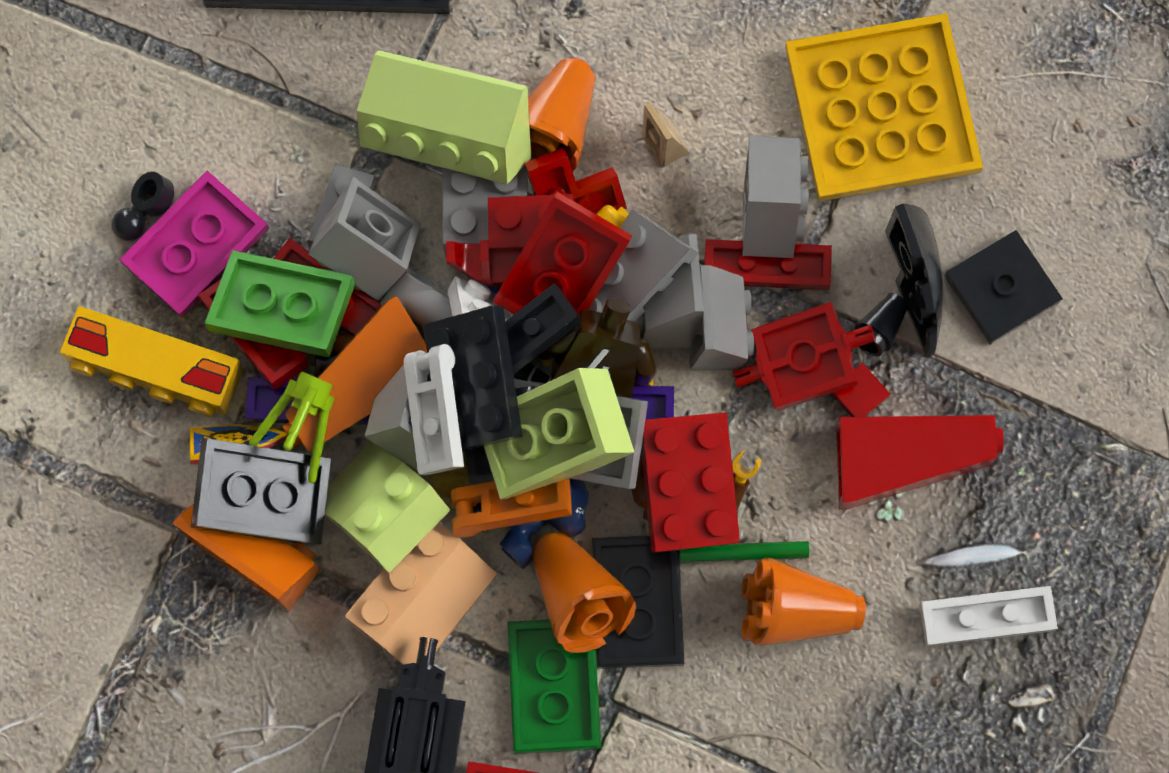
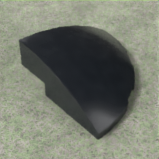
[885,203,943,357]

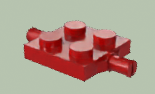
[733,302,876,411]

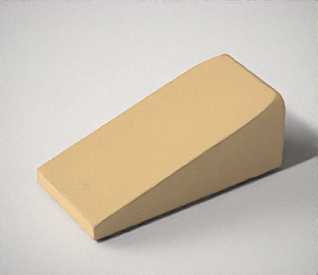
[642,103,689,167]

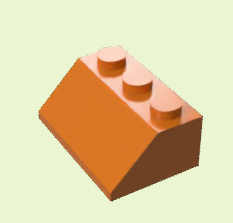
[173,504,320,612]

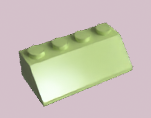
[357,50,531,184]

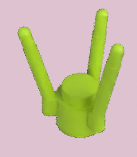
[249,372,335,484]

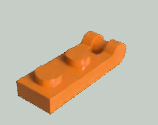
[450,478,572,537]

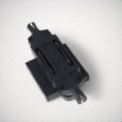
[364,637,466,773]

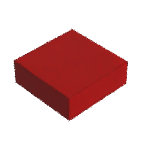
[831,362,891,417]

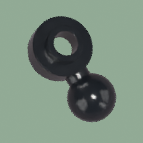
[111,171,174,241]

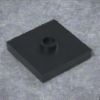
[944,230,1063,345]

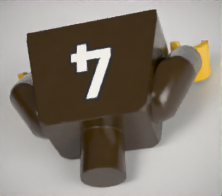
[537,298,657,398]

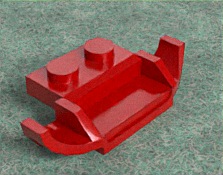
[446,194,575,288]

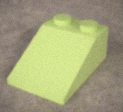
[484,368,634,499]
[325,442,450,573]

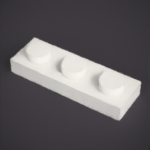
[919,586,1058,647]

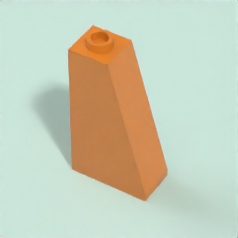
[282,295,427,452]

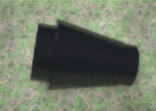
[855,293,909,357]

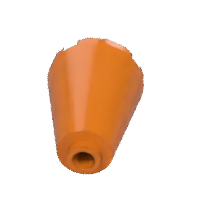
[528,58,596,171]
[531,532,636,653]

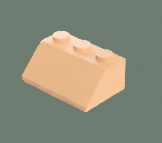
[345,523,498,665]

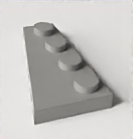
[552,209,699,360]

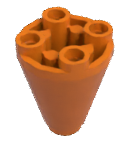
[741,558,866,646]

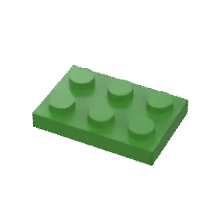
[205,250,355,357]

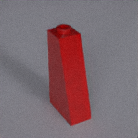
[836,415,1004,510]

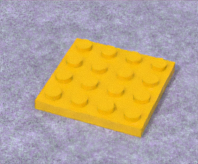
[785,13,983,202]

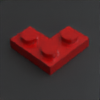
[524,148,627,214]

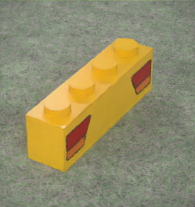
[60,306,244,417]

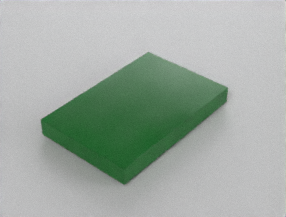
[507,619,601,754]

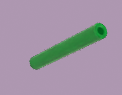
[679,541,809,562]

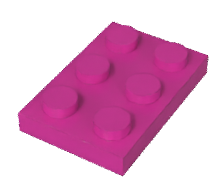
[119,170,270,318]

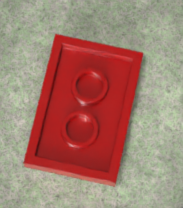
[492,192,632,315]
[641,412,740,552]

